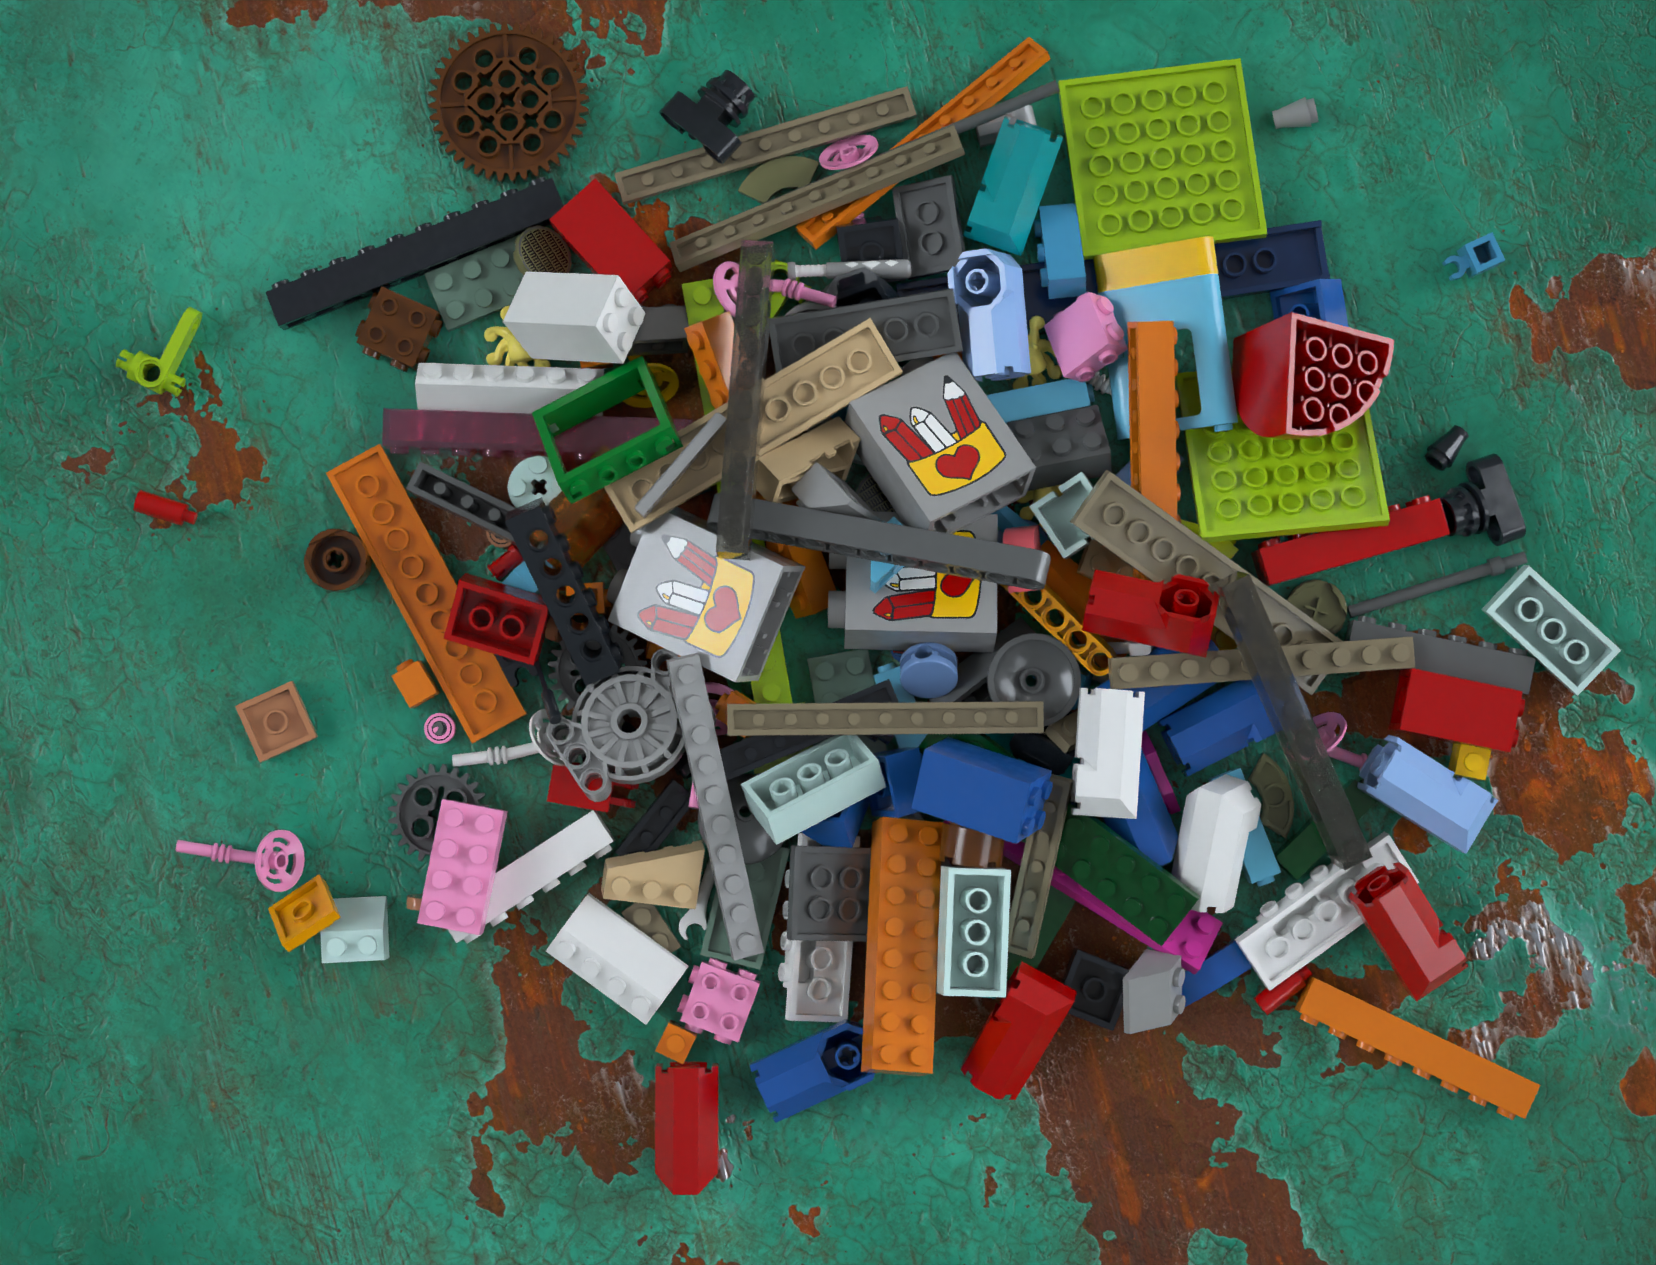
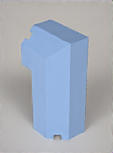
[947,248,1031,382]
[1357,735,1498,854]

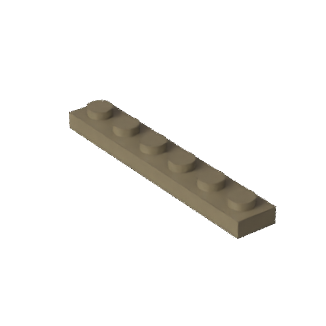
[1008,774,1074,959]

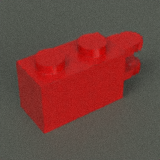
[547,762,639,813]

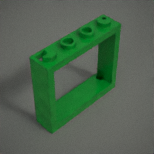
[532,356,683,504]

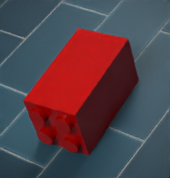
[549,178,673,305]
[1388,668,1525,753]

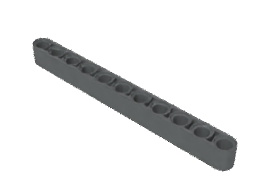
[707,493,1051,590]

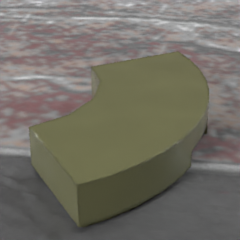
[738,156,819,204]
[1247,753,1294,838]

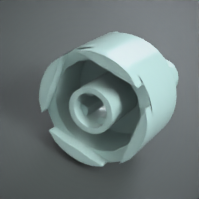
[507,455,570,517]

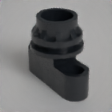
[659,70,755,164]
[1437,453,1526,546]

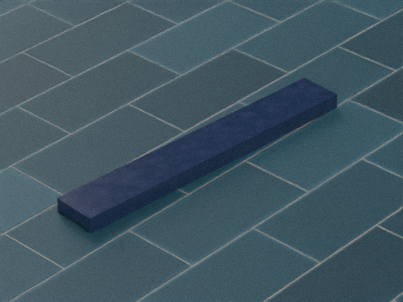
[896,220,1331,329]

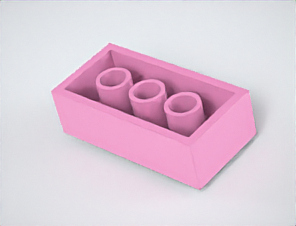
[417,799,508,935]

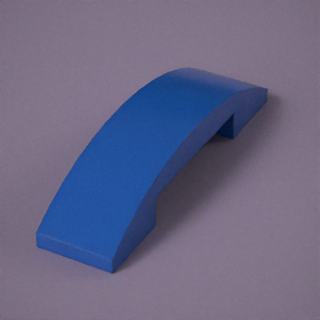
[1182,935,1252,1007]

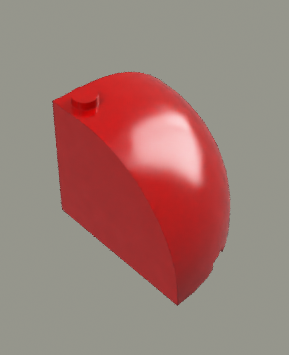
[1232,312,1394,440]

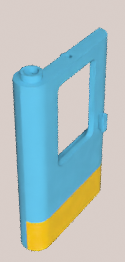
[1093,236,1238,440]

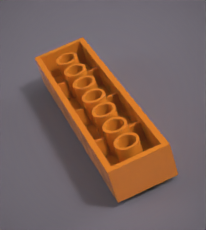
[861,817,943,1076]

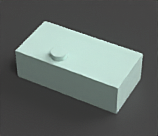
[1481,565,1621,696]
[741,735,886,845]
[936,866,1011,997]

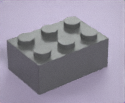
[1007,404,1112,491]

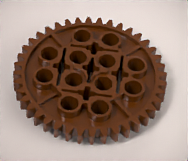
[428,22,590,184]

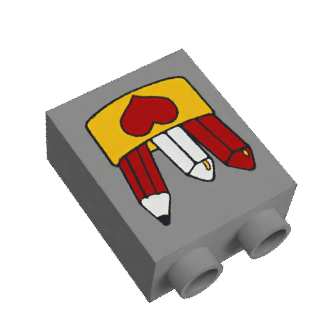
[845,352,1036,534]
[607,507,805,682]
[828,511,998,653]

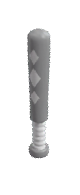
[788,259,912,281]

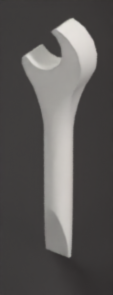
[679,857,715,940]

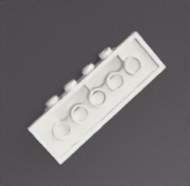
[1234,831,1419,990]
[778,833,860,1022]

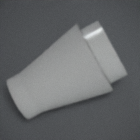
[1272,97,1319,129]

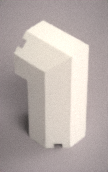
[1071,688,1145,819]
[1171,774,1261,913]

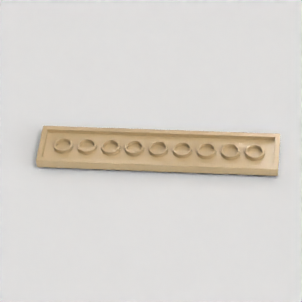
[604,318,903,534]

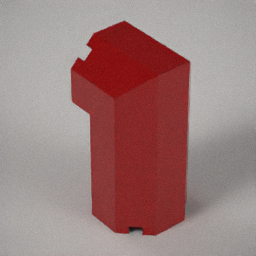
[1082,569,1220,658]
[1348,862,1468,1001]
[960,961,1077,1100]
[655,1061,719,1195]

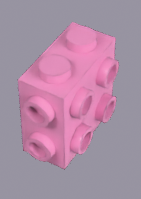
[1044,292,1128,382]
[677,958,761,1045]

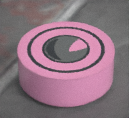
[424,713,456,744]

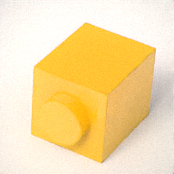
[1448,744,1492,780]

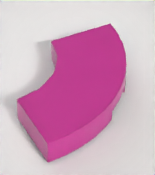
[1141,730,1181,815]

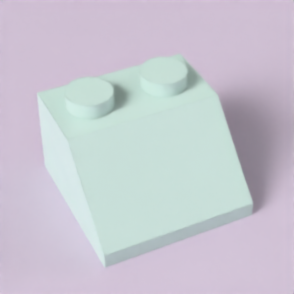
[320,896,390,963]

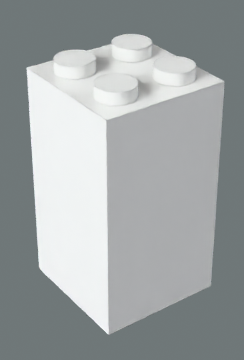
[503,272,646,364]

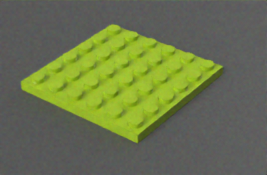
[1058,58,1267,260]
[1175,368,1390,543]

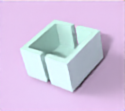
[1029,472,1094,559]

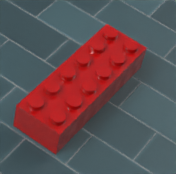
[1251,495,1450,586]

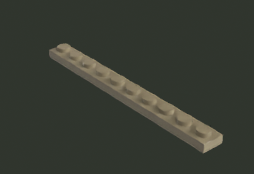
[614,86,916,205]
[670,125,965,272]
[1108,637,1415,689]
[727,701,1044,736]

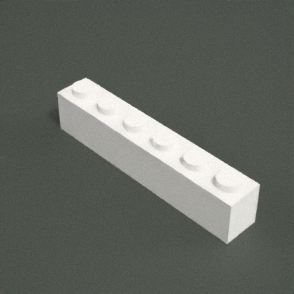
[415,363,604,417]
[448,810,615,944]

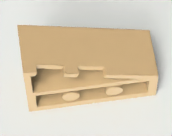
[601,840,705,909]

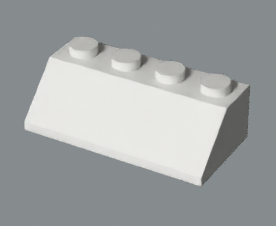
[546,893,689,1024]

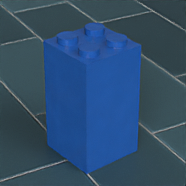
[911,737,1053,844]

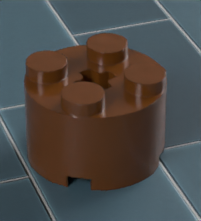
[304,529,372,593]
[939,820,1004,868]

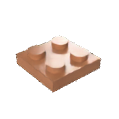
[235,681,318,763]

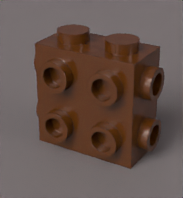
[355,287,443,373]

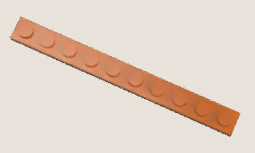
[795,37,1050,250]

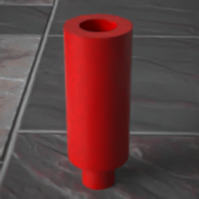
[133,490,198,526]
[1253,965,1312,1016]

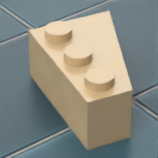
[750,416,861,503]

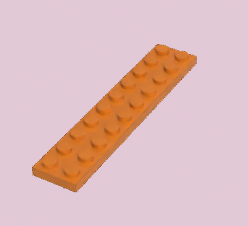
[326,444,527,744]

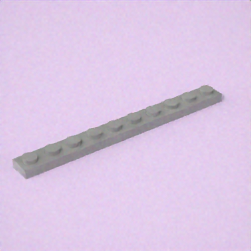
[666,653,764,961]

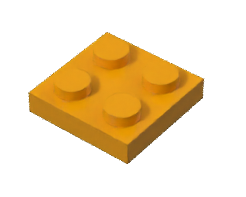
[268,874,341,952]

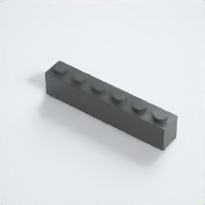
[1344,616,1536,695]

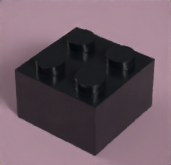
[1061,947,1130,1031]

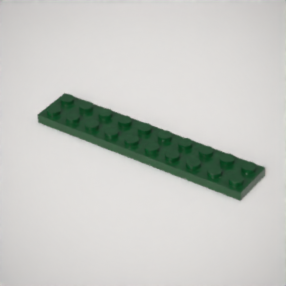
[918,734,1200,946]

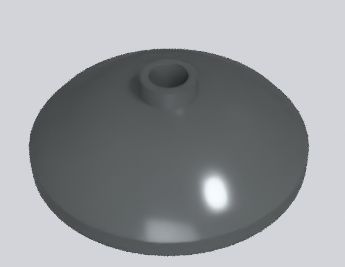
[987,633,1081,726]
[698,774,785,865]

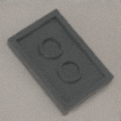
[892,175,965,280]

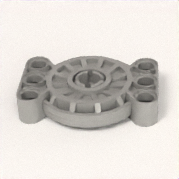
[546,648,716,802]

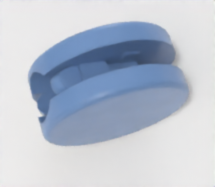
[900,642,958,698]

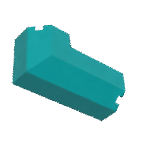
[963,116,1063,256]

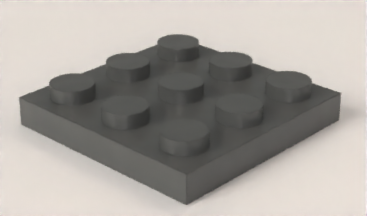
[787,845,871,942]

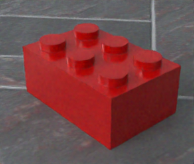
[443,573,551,665]

